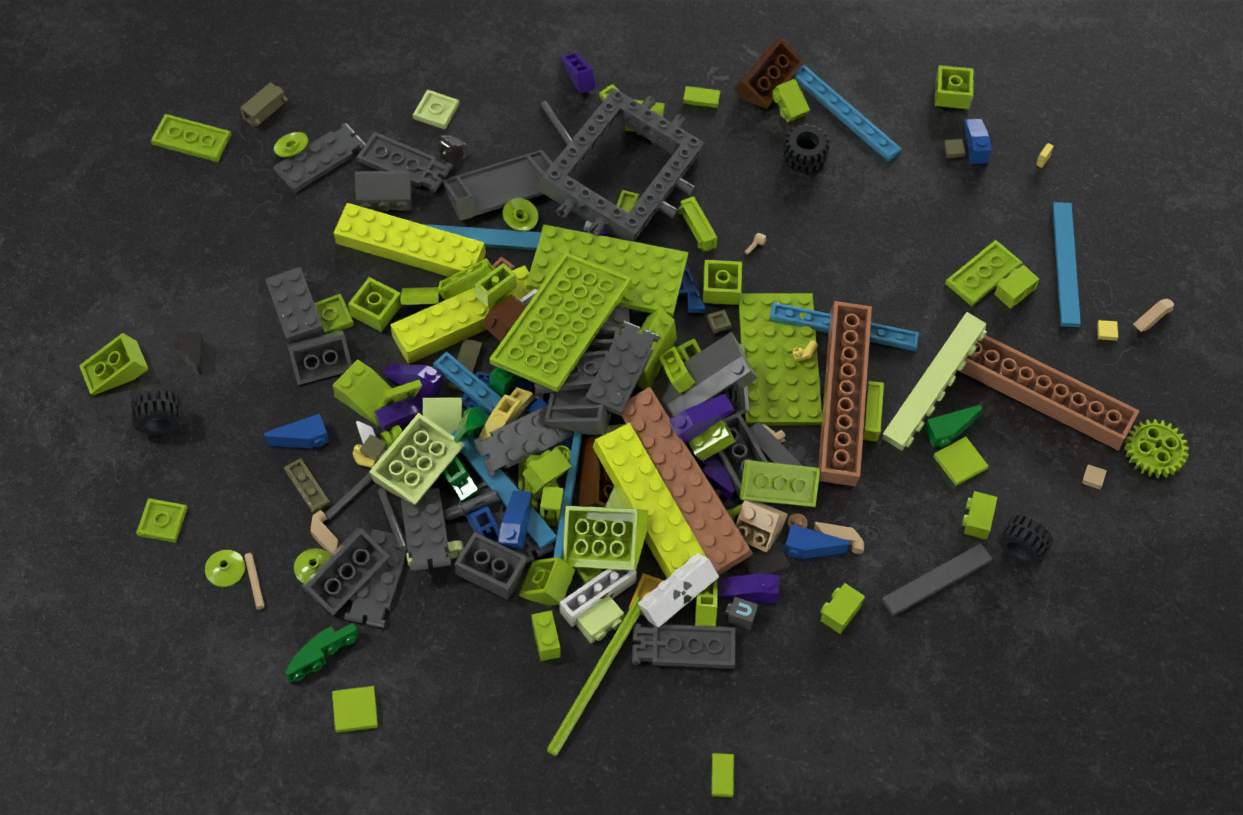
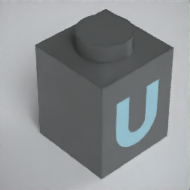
[726,597,758,630]

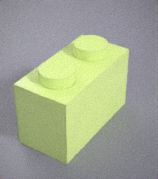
[576,595,624,644]

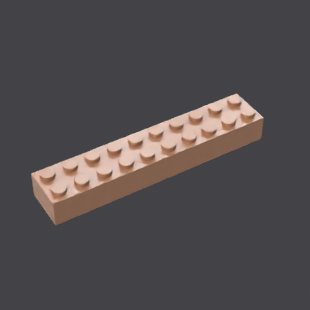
[818,301,872,486]
[958,335,1139,451]
[621,387,753,575]

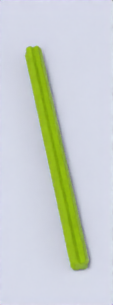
[547,597,642,756]

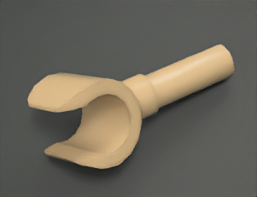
[745,233,766,255]
[762,424,785,443]

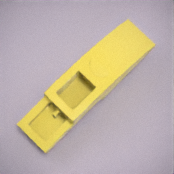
[476,387,534,449]

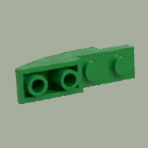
[443,454,480,502]
[285,623,359,683]

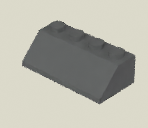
[301,528,389,615]

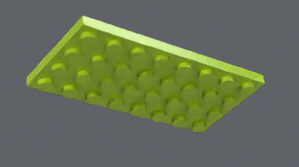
[526,225,688,317]
[489,252,632,392]
[739,293,822,426]

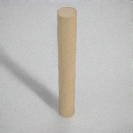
[244,553,265,610]

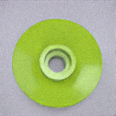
[274,132,308,157]
[503,198,538,231]
[294,549,330,583]
[205,550,246,587]

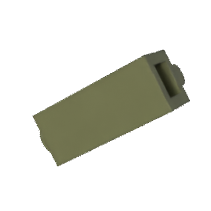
[240,82,288,128]

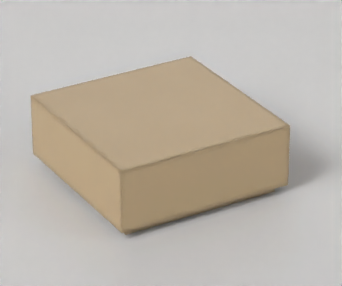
[1082,464,1106,490]

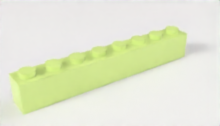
[883,312,987,451]

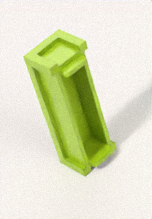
[678,196,717,252]
[438,258,494,301]
[659,346,696,394]
[863,381,884,442]

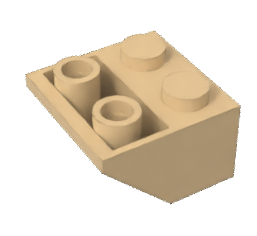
[736,500,787,552]

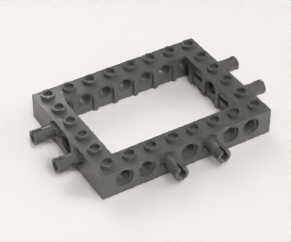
[538,88,704,242]

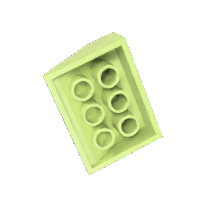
[369,413,464,505]

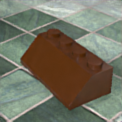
[733,38,804,108]
[481,295,527,342]
[579,435,614,508]

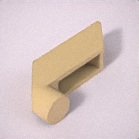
[1133,299,1174,332]
[311,510,339,555]
[814,522,864,554]

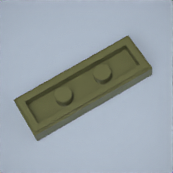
[448,339,483,392]
[284,458,330,514]

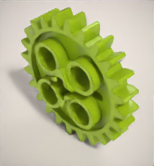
[1124,419,1189,478]

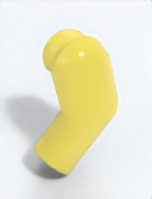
[792,341,818,361]
[353,445,377,468]

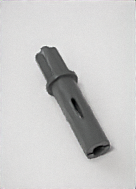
[443,489,500,521]

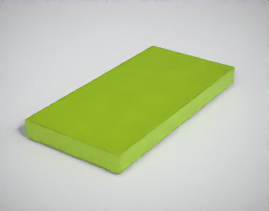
[151,114,231,162]
[945,240,1023,306]
[740,460,821,507]

